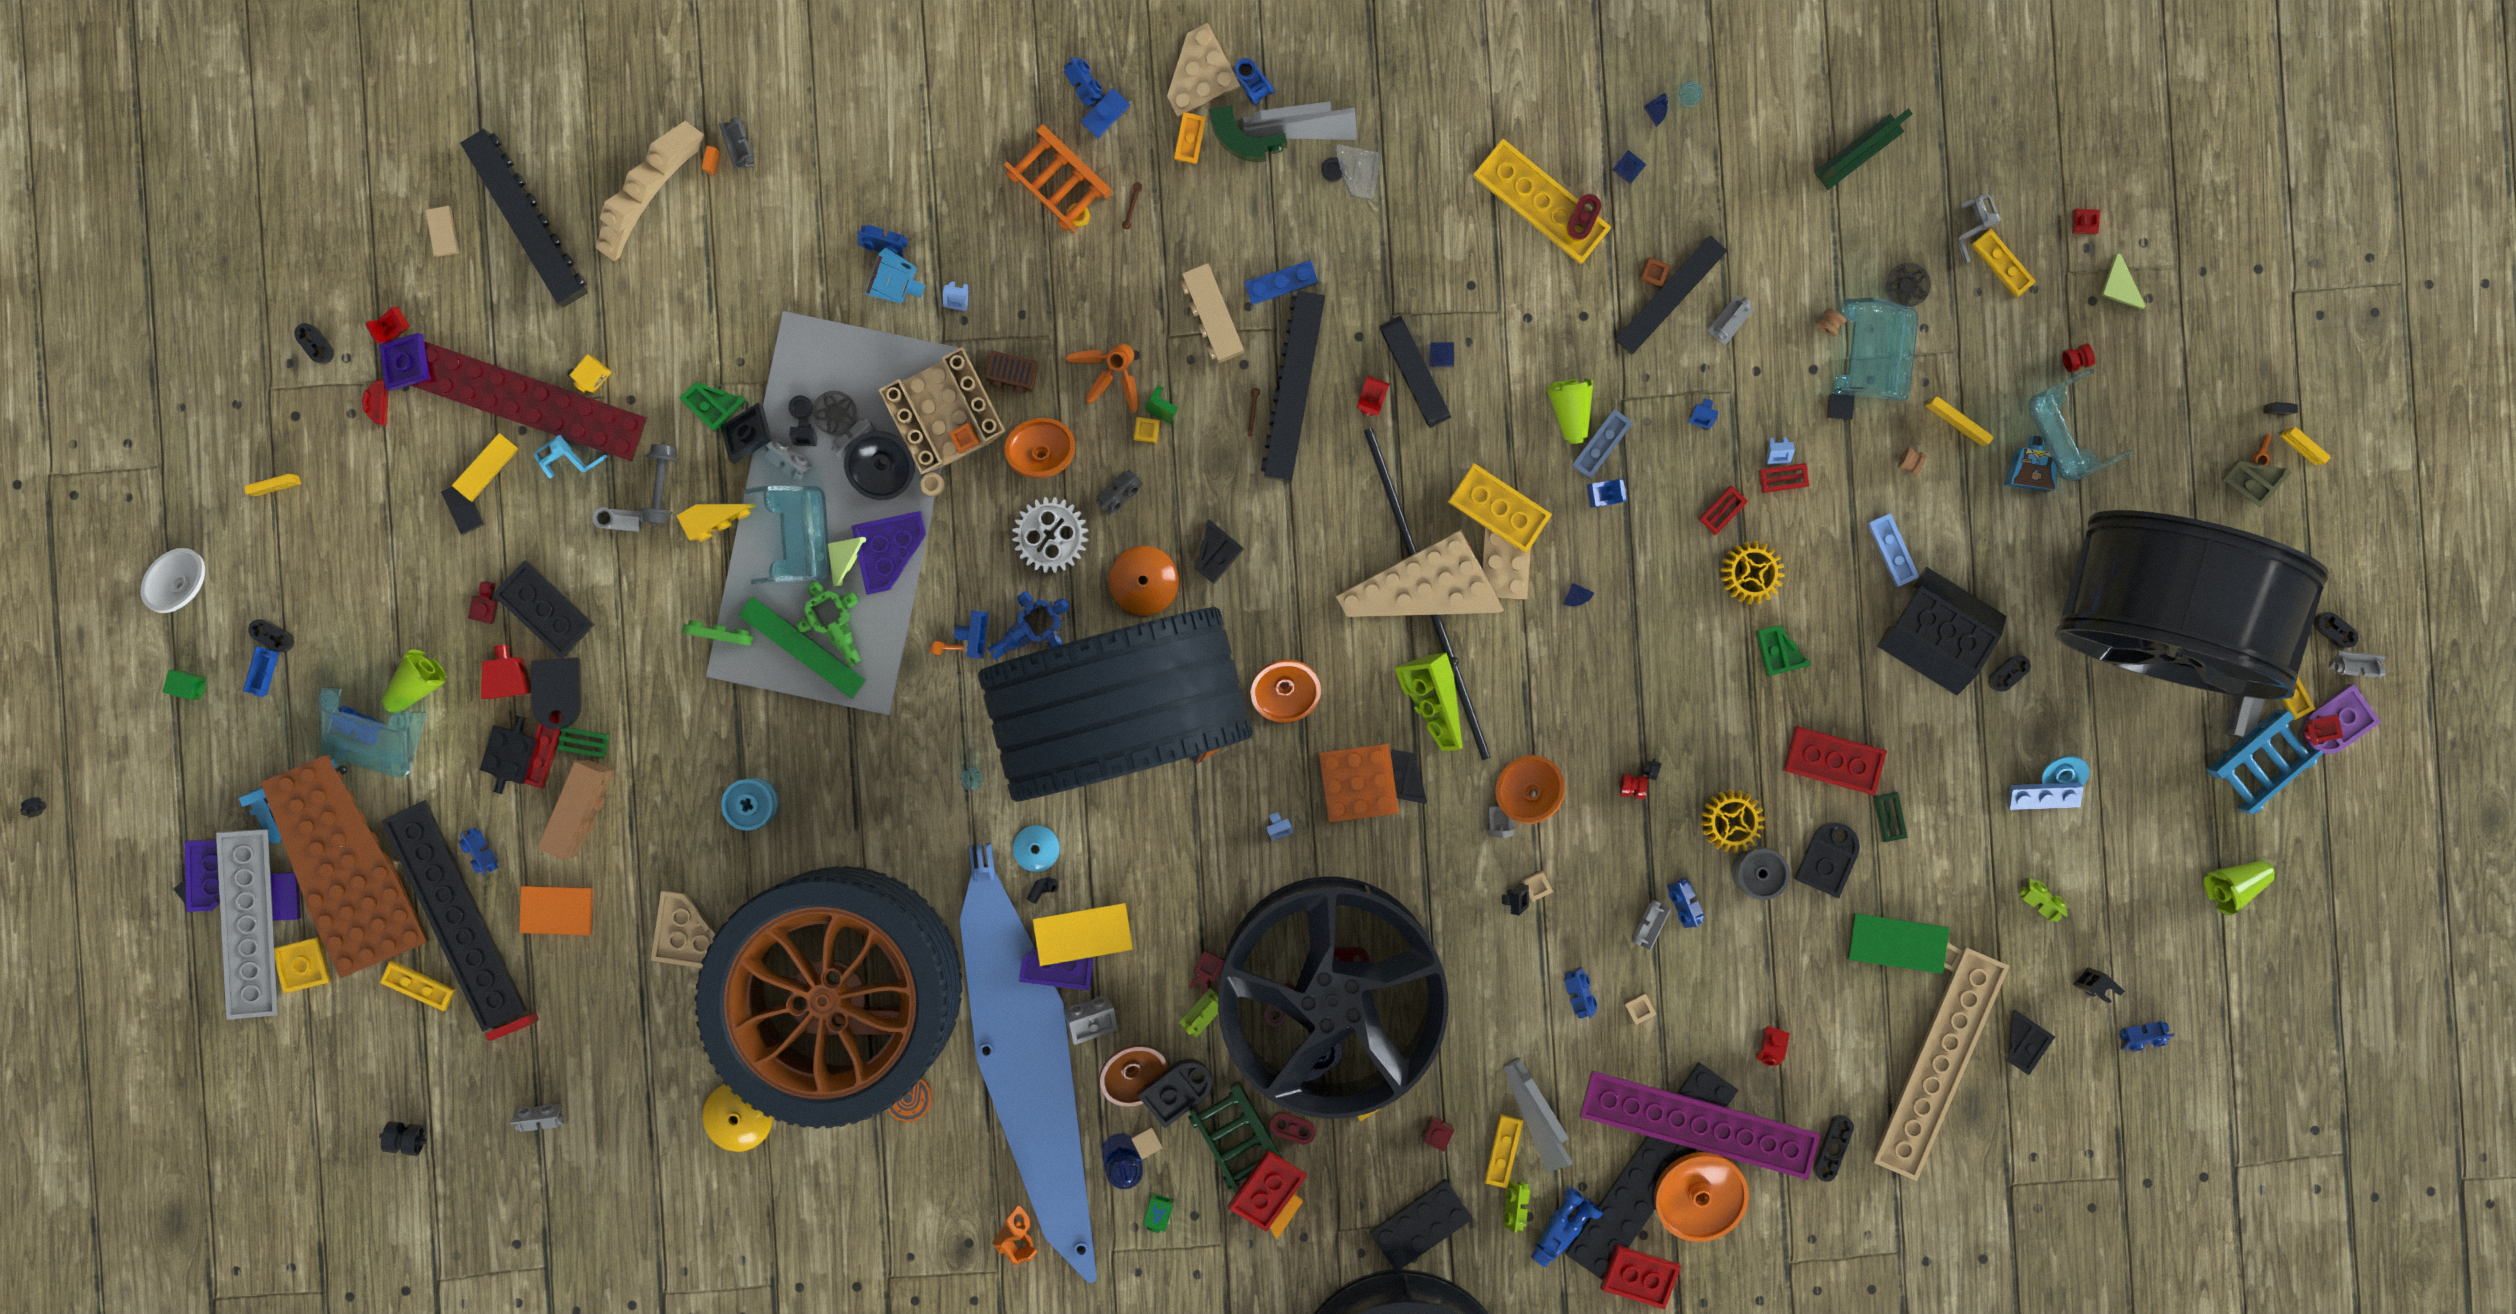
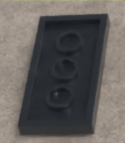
[492,560,595,659]
[1369,1179,1473,1272]

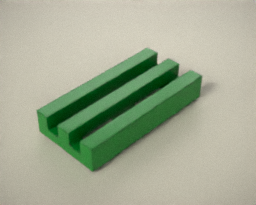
[557,727,609,758]

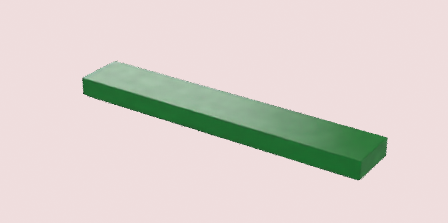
[738,597,866,699]

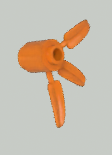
[1066,343,1138,413]

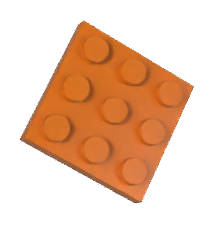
[1319,743,1399,822]

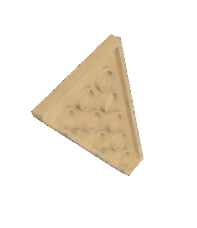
[1336,530,1504,617]

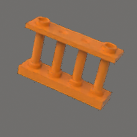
[1004,124,1112,234]

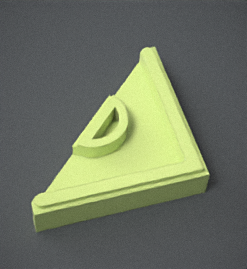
[2100,254,2145,310]
[828,537,866,587]

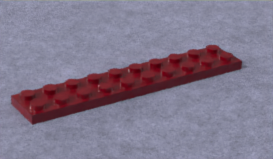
[410,341,647,462]

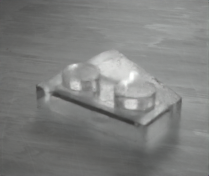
[1335,144,1381,200]

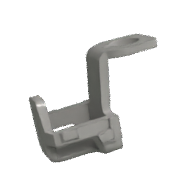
[1957,194,2001,265]

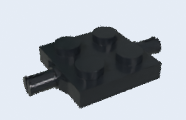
[480,715,538,794]

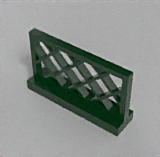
[1814,108,1913,190]

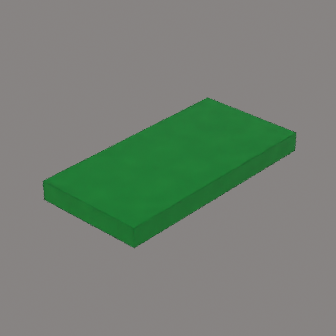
[1847,913,1950,974]

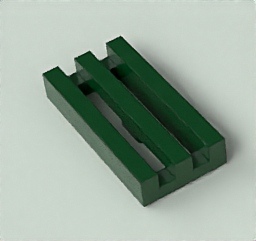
[1873,792,1908,842]

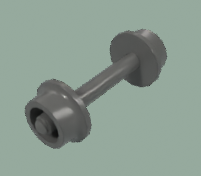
[640,442,678,527]

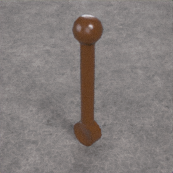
[1122,182,1142,229]
[1247,388,1260,437]

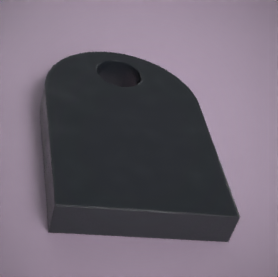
[531,658,582,730]
[1794,822,1860,899]
[1136,1059,1212,1128]

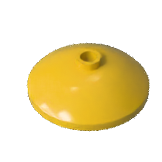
[703,1084,774,1152]

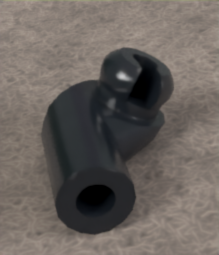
[1026,877,1059,904]

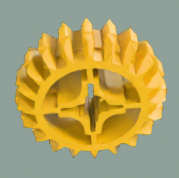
[1720,541,1785,604]
[1700,789,1765,853]

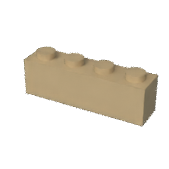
[1180,263,1244,364]

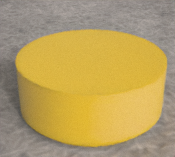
[1067,203,1090,228]

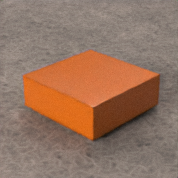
[701,146,721,175]
[949,422,981,454]

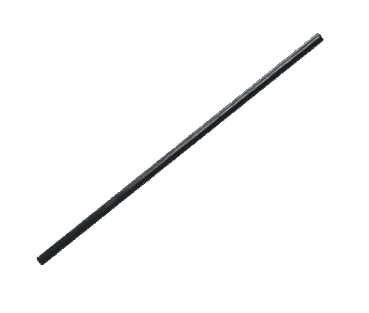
[1364,428,1491,760]

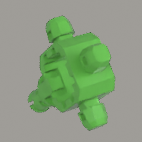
[796,581,862,667]

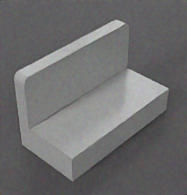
[2224,696,2264,738]

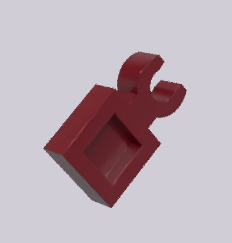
[1190,950,1225,995]

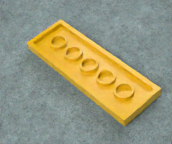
[1473,139,1612,265]

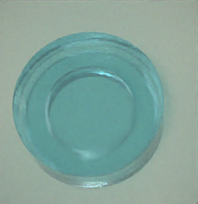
[1678,81,1703,106]

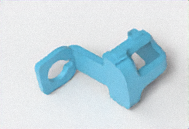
[534,435,608,478]

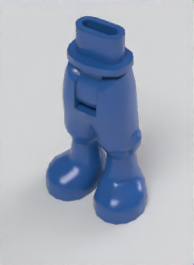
[1531,1186,1603,1268]

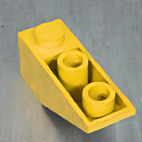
[676,504,757,542]

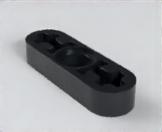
[1813,1115,1854,1182]

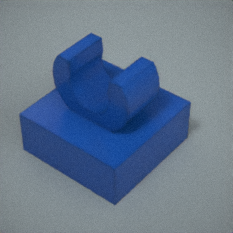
[1688,398,1719,429]

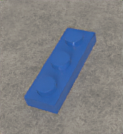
[1244,260,1318,305]

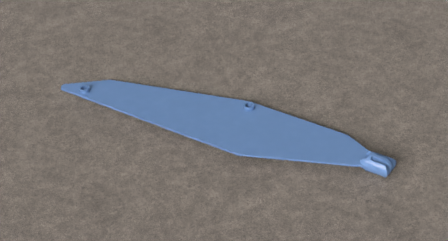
[960,842,1097,1283]

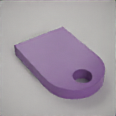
[2302,684,2381,754]

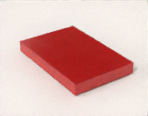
[1227,1150,1307,1232]
[1599,1244,1681,1310]

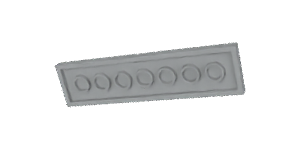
[216,828,278,1020]

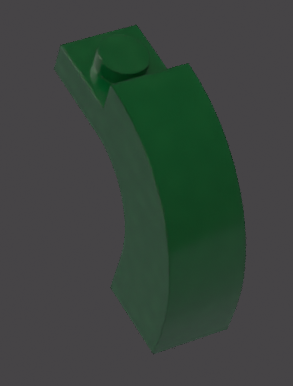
[1209,105,1287,162]

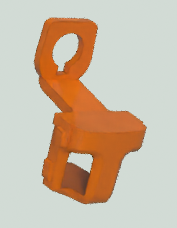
[992,1206,1037,1265]

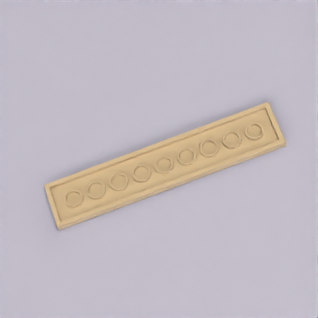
[1872,947,2010,1181]

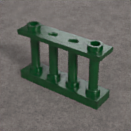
[1188,1080,1283,1194]

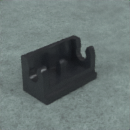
[2073,967,2125,1003]

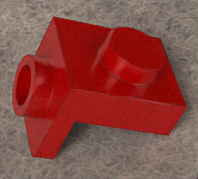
[365,307,410,343]
[1356,376,1390,416]
[2303,713,2344,746]
[1755,1026,1790,1066]

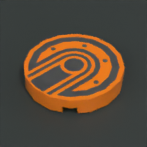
[887,1078,932,1122]

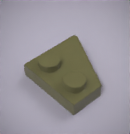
[2221,460,2292,508]

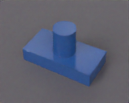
[1081,88,1130,139]
[954,610,989,659]

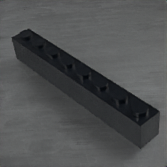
[460,128,588,307]
[1260,291,1325,482]

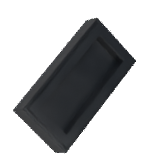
[441,486,484,535]

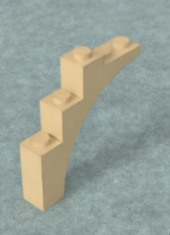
[595,121,704,261]

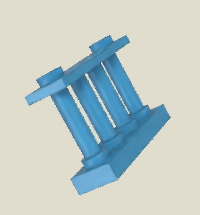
[2206,709,2323,815]

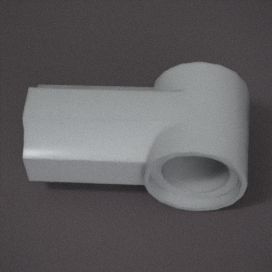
[592,507,643,532]

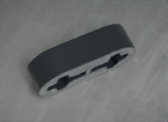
[294,323,334,364]
[2314,612,2359,648]
[248,619,294,652]
[1988,655,2031,692]

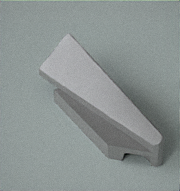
[1241,101,1357,140]
[1504,1057,1573,1172]

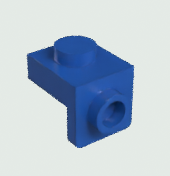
[1587,479,1626,508]

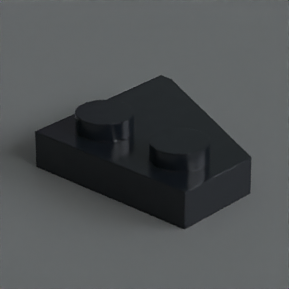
[1195,519,1244,584]
[1391,749,1427,804]
[2007,1010,2055,1075]

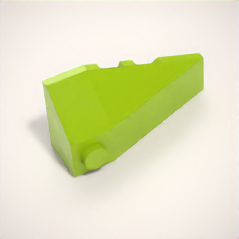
[1395,653,1463,751]

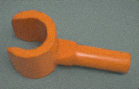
[2251,434,2272,465]
[930,641,963,655]

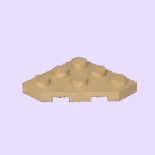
[1167,23,1240,119]
[651,890,716,968]

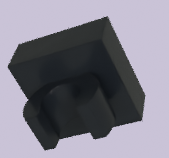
[789,418,818,446]
[1502,884,1529,916]

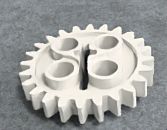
[1012,497,1089,573]

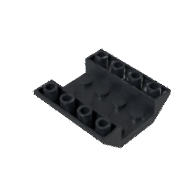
[1877,567,2007,696]

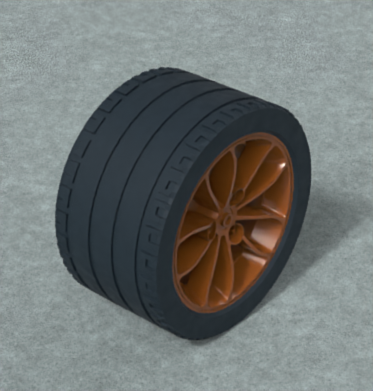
[978,607,1253,802]
[695,866,962,1129]

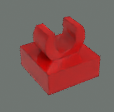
[2072,209,2100,235]

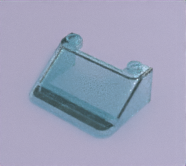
[1833,297,1918,401]
[318,687,426,777]

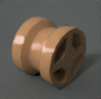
[1816,308,1847,337]
[1898,447,1926,475]

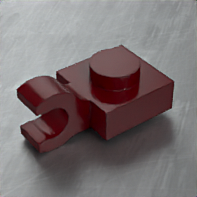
[468,581,498,624]

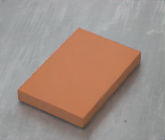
[519,885,593,935]

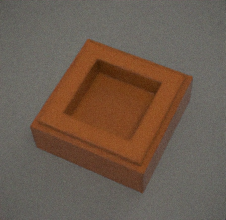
[1639,257,1670,288]

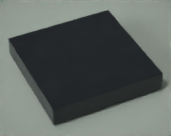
[721,403,772,464]

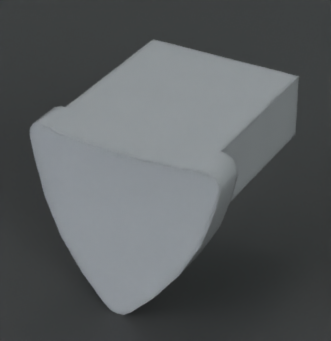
[1487,806,1515,838]

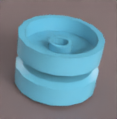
[721,777,780,831]

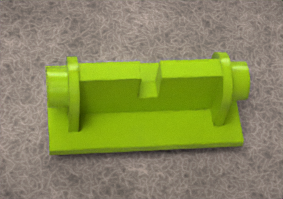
[2018,877,2068,922]
[1179,988,1218,1038]
[1502,1180,1531,1233]

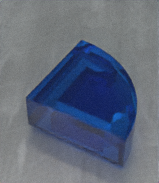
[1644,93,1668,127]
[1563,583,1594,607]

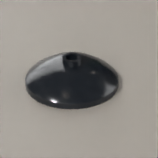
[844,431,915,500]

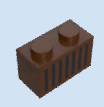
[985,350,1039,394]

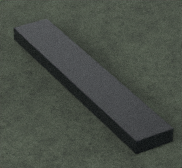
[1615,235,1728,355]

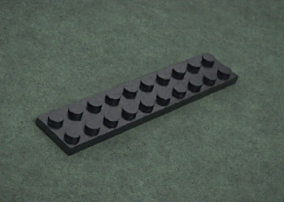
[381,800,527,1032]
[1565,1062,1738,1280]

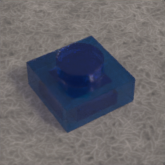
[1613,150,1647,184]
[1430,342,1454,367]

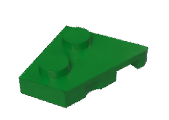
[679,382,746,432]
[1755,625,1811,676]

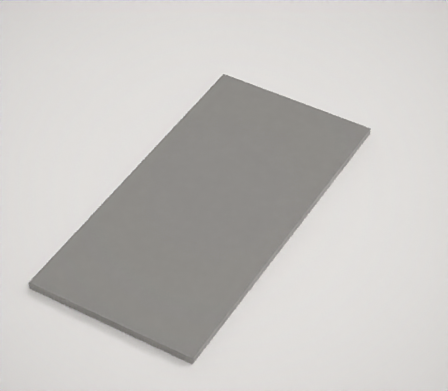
[706,311,967,715]

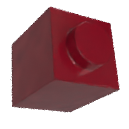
[1421,1115,1454,1152]

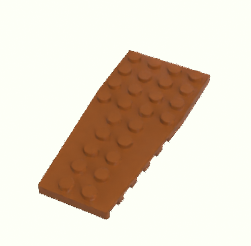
[261,754,429,978]

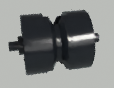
[379,1121,427,1156]

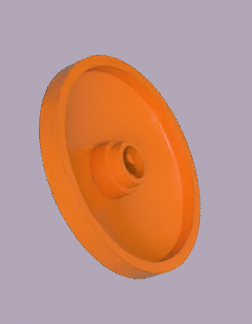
[1654,1152,1749,1242]

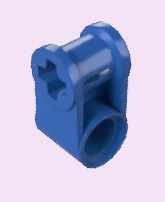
[1235,58,1274,106]

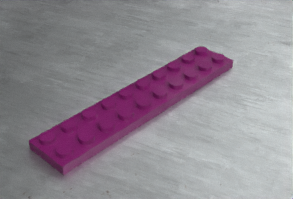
[1579,1070,1821,1180]

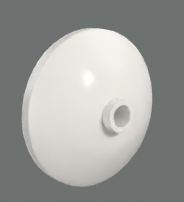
[140,548,205,613]

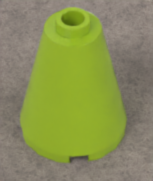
[1546,378,1593,444]
[382,649,447,713]
[2203,860,2275,915]

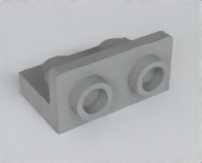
[1063,996,1118,1045]

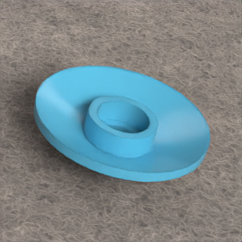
[2041,756,2090,786]
[1013,825,1060,872]

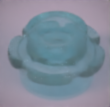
[960,768,983,791]

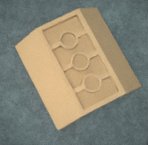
[878,347,1006,474]

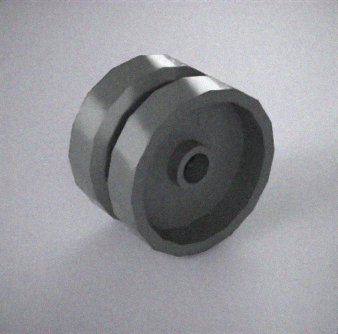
[1731,846,1790,900]

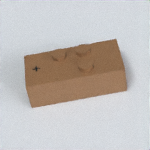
[537,759,614,860]

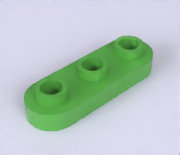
[682,620,753,646]

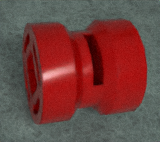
[2062,343,2095,373]
[1619,773,1648,800]

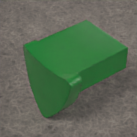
[1145,385,1178,424]

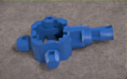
[987,591,1069,660]

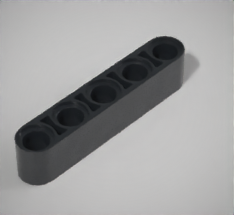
[1379,315,1451,428]

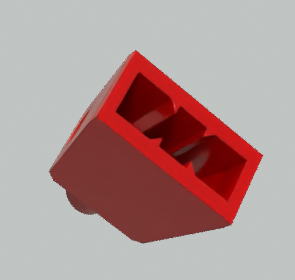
[481,644,531,699]

